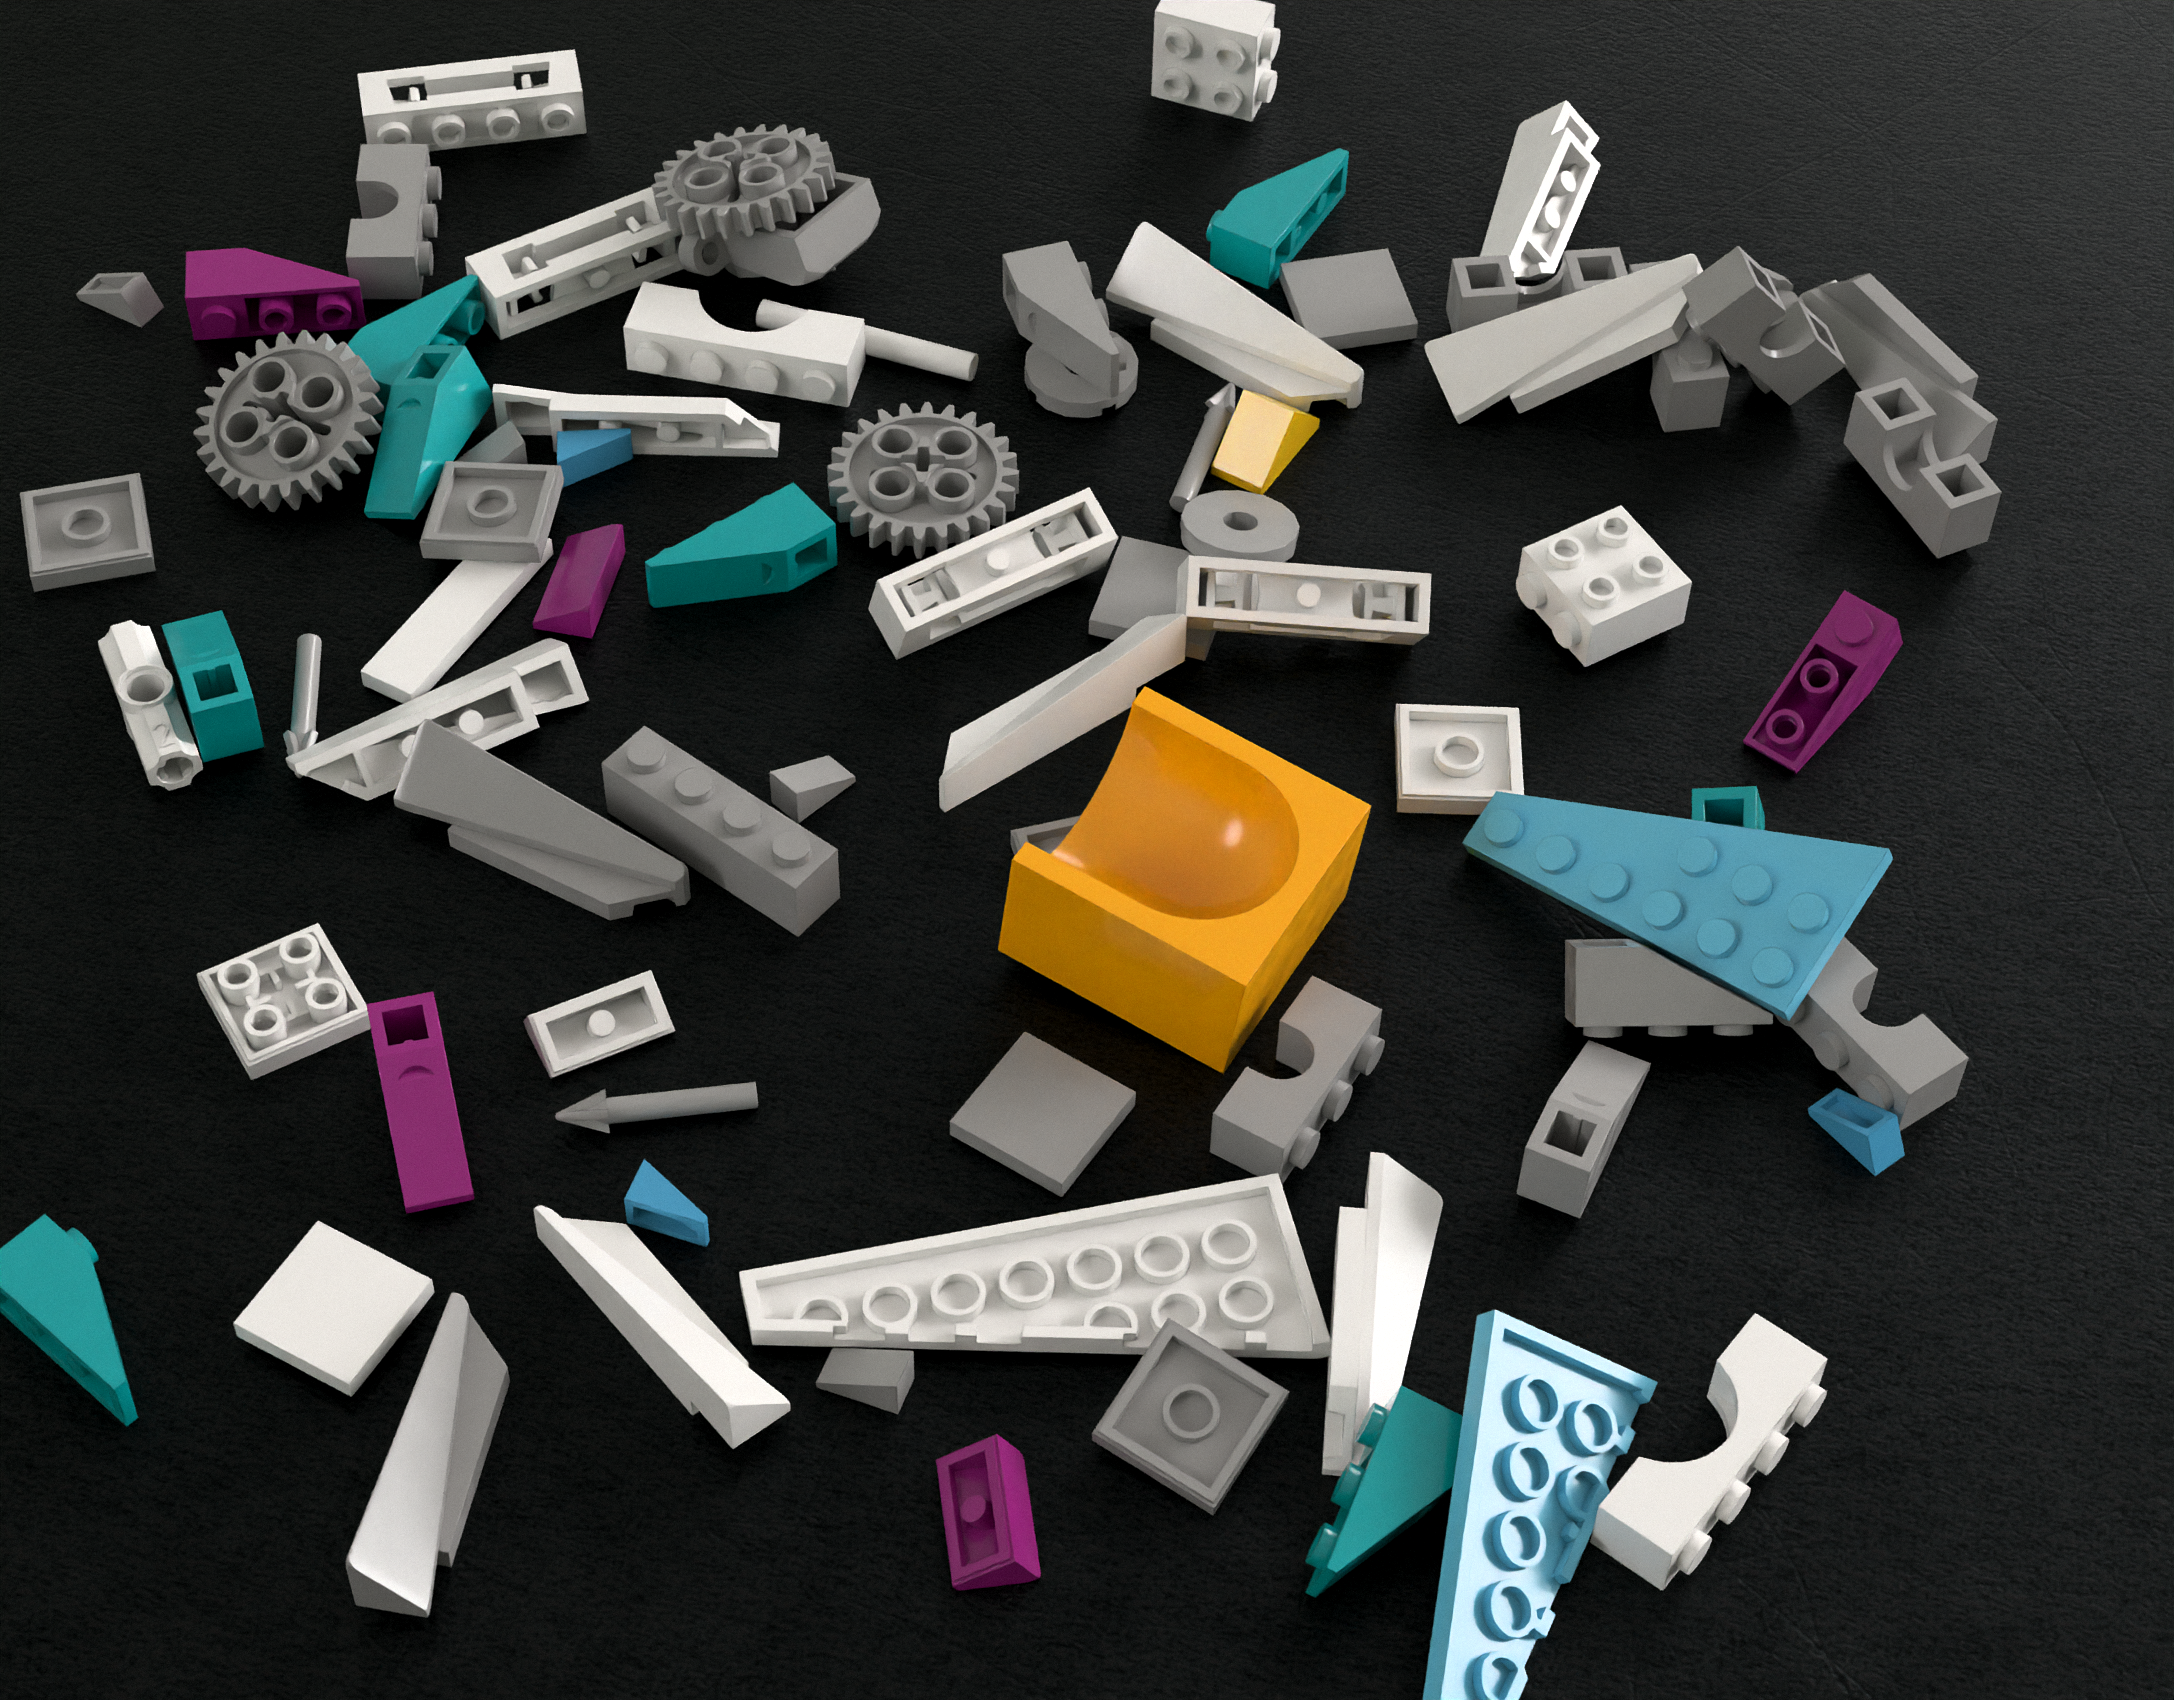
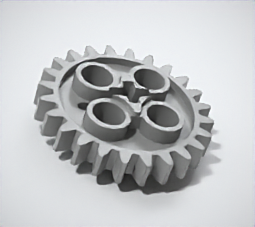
[652,124,837,240]
[194,330,384,512]
[827,402,1019,559]

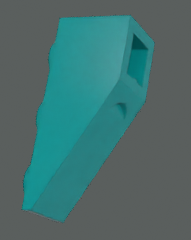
[347,274,486,422]
[364,345,493,519]
[645,482,837,608]
[162,610,265,763]
[1306,1385,1463,1598]

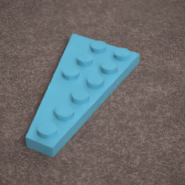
[1462,791,1893,1021]
[1423,1310,1658,1700]

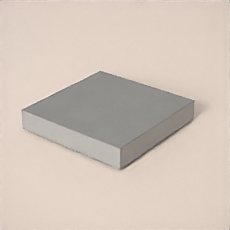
[1279,248,1418,350]
[420,461,564,563]
[20,473,156,592]
[1089,536,1216,661]
[950,1032,1136,1197]
[1092,1318,1289,1515]

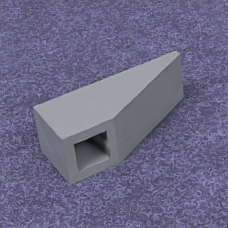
[1002,241,1127,397]
[1565,939,1773,1038]
[1517,1040,1651,1218]

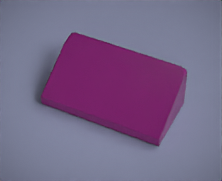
[533,524,626,638]
[936,1434,1041,1591]

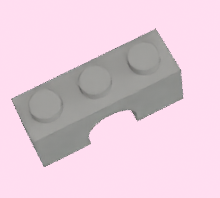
[346,144,442,299]
[1682,246,1846,405]
[1446,247,1628,334]
[1628,261,1730,432]
[1843,377,2001,559]
[1773,937,1968,1131]
[1210,976,1385,1184]

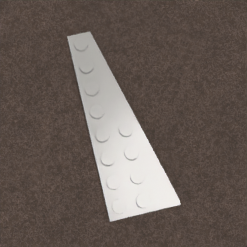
[739,1173,1331,1359]

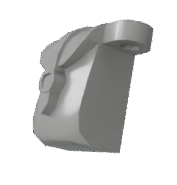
[678,172,881,286]

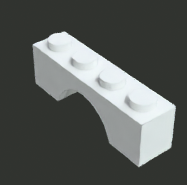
[623,281,866,407]
[1590,1313,1827,1591]

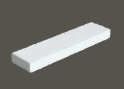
[361,538,554,704]

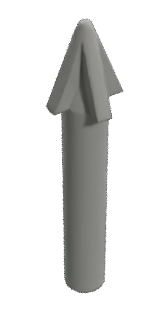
[1170,382,1235,513]
[283,634,322,778]
[555,1082,758,1134]

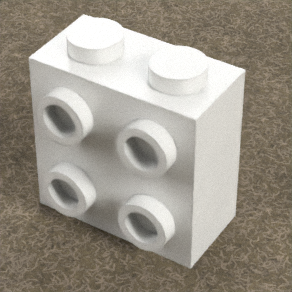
[1151,0,1281,122]
[1516,505,1692,667]

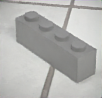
[601,726,840,937]

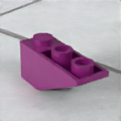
[185,248,366,340]
[1743,590,1903,774]
[366,991,475,1214]

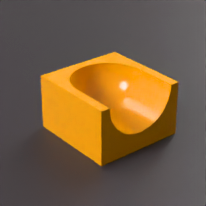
[998,686,1371,1074]

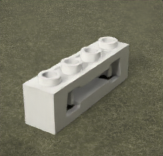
[358,49,587,151]
[465,187,684,340]
[868,488,1118,660]
[1176,555,1431,645]

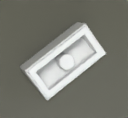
[523,970,675,1079]

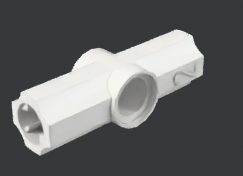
[98,620,203,791]

